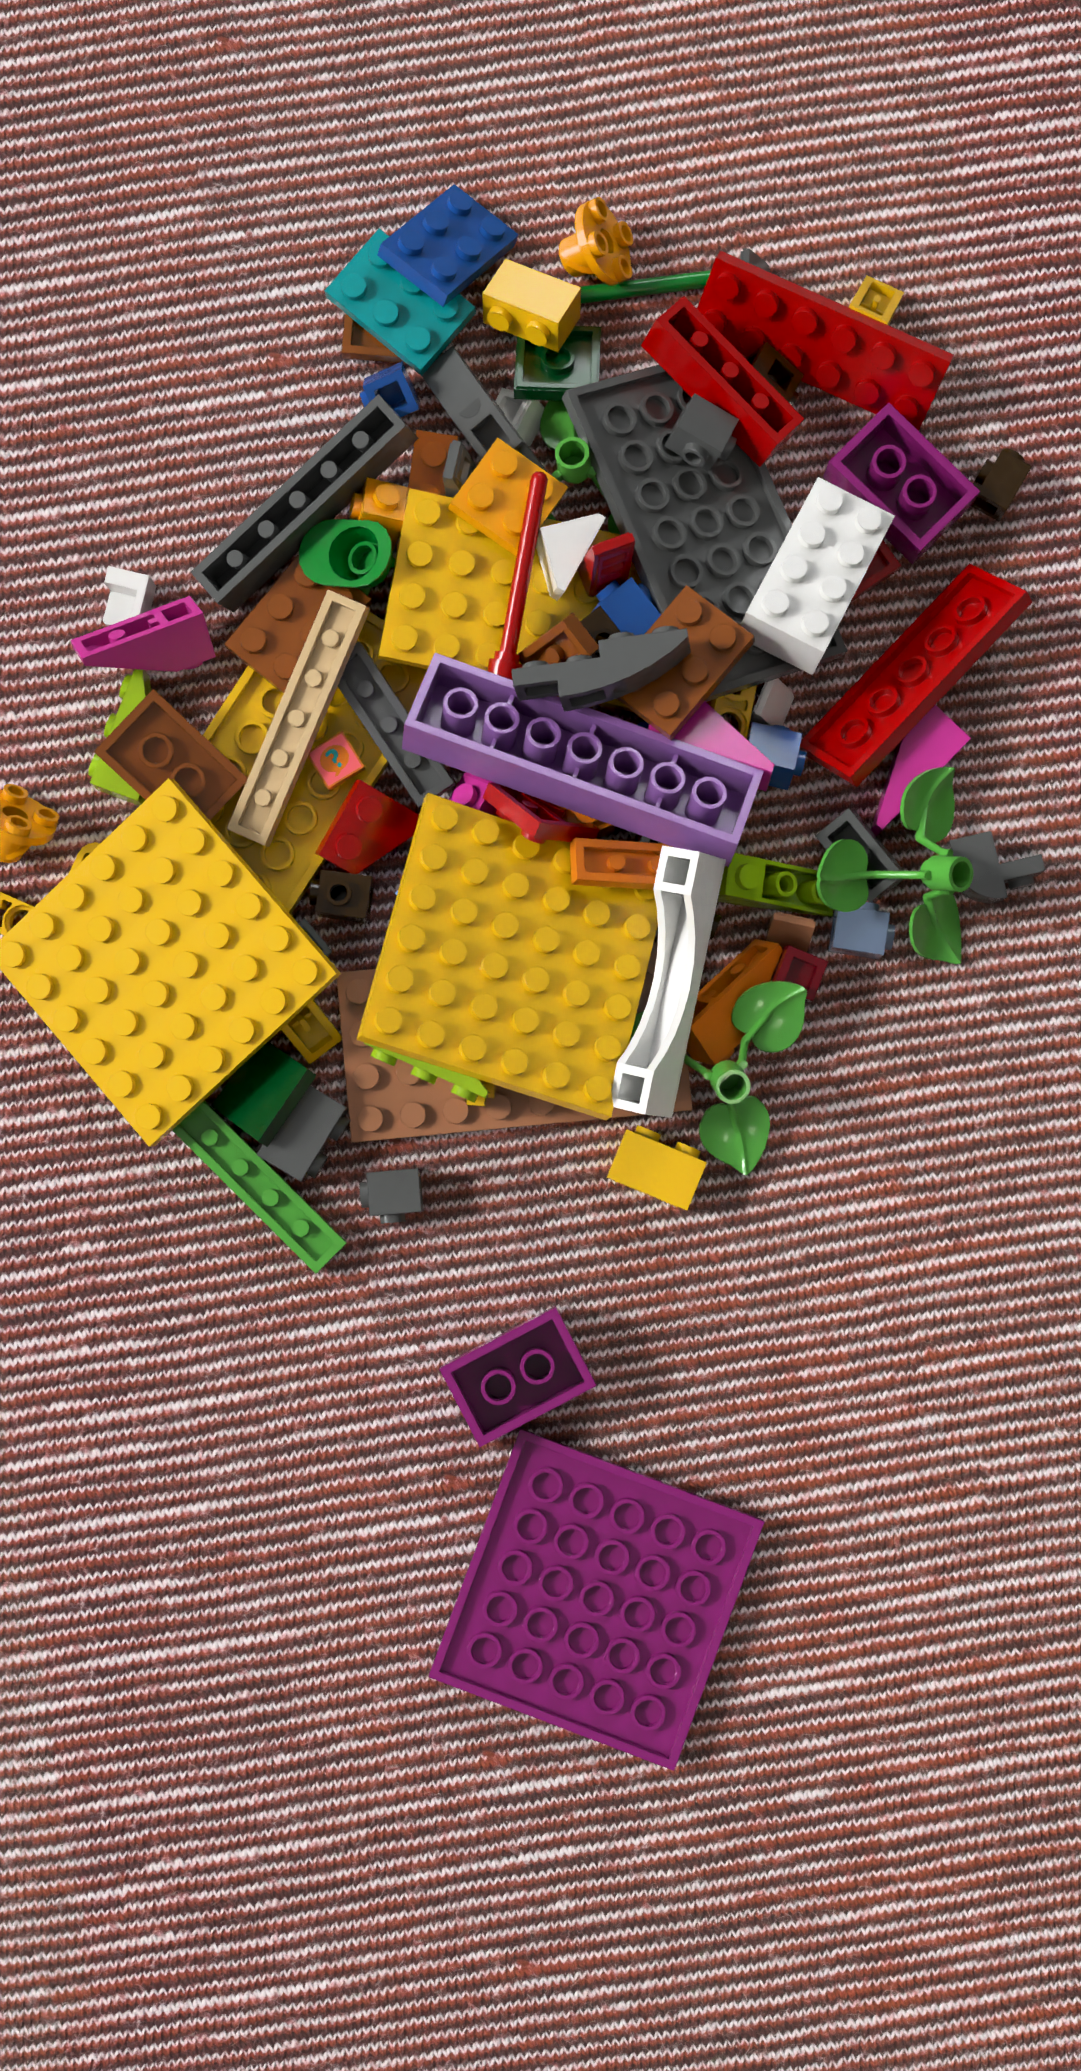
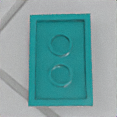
[324,228,476,376]

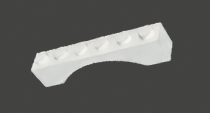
[611,845,726,1118]

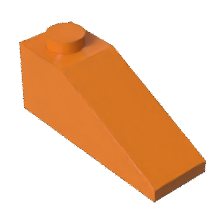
[686,939,783,1066]

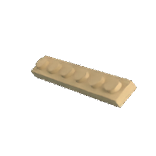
[227,590,370,847]

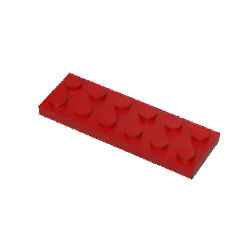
[697,250,954,431]
[800,563,1032,787]

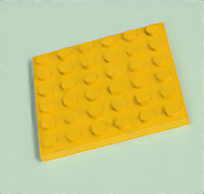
[0,778,341,1147]
[356,793,658,1120]

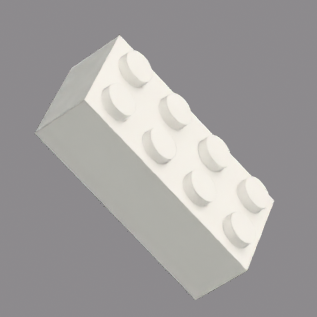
[741,477,895,675]

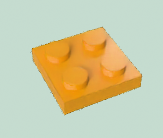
[448,437,568,556]

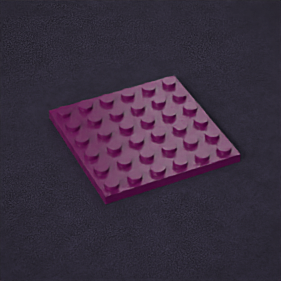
[428,1428,765,1771]

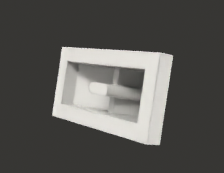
[536,513,606,601]

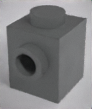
[664,393,739,472]
[359,1168,424,1224]

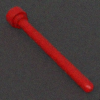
[487,471,548,680]

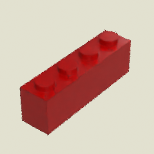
[641,296,804,467]

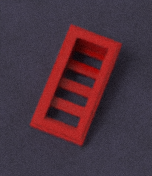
[577,532,635,597]

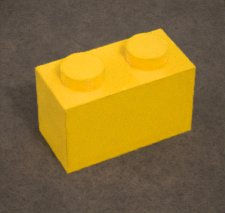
[482,259,581,352]
[606,1125,707,1211]

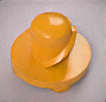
[559,197,633,286]
[0,784,60,863]

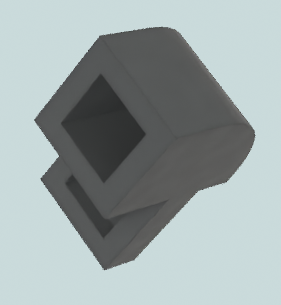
[943,831,1045,904]

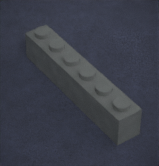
[191,394,419,612]

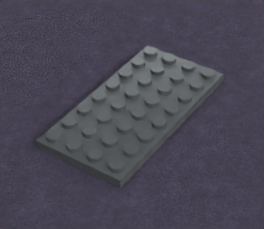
[562,365,848,702]

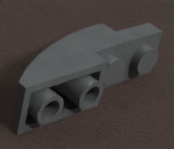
[422,346,548,472]
[512,626,691,712]

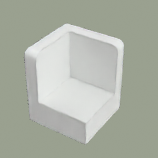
[103,566,156,626]

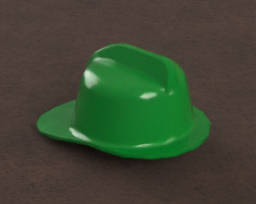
[299,519,395,589]

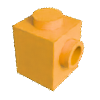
[349,477,408,551]

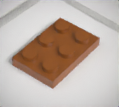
[224,554,372,694]
[617,585,755,741]
[94,689,248,820]

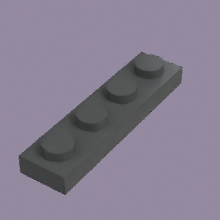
[338,642,456,808]

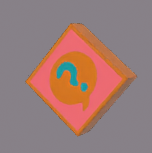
[308,731,366,791]

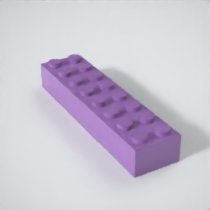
[402,653,764,867]

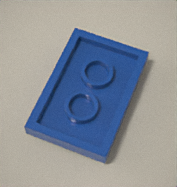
[377,184,519,307]

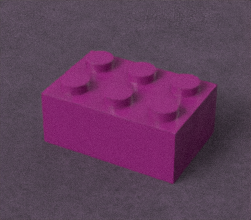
[823,403,980,565]
[439,1305,597,1447]

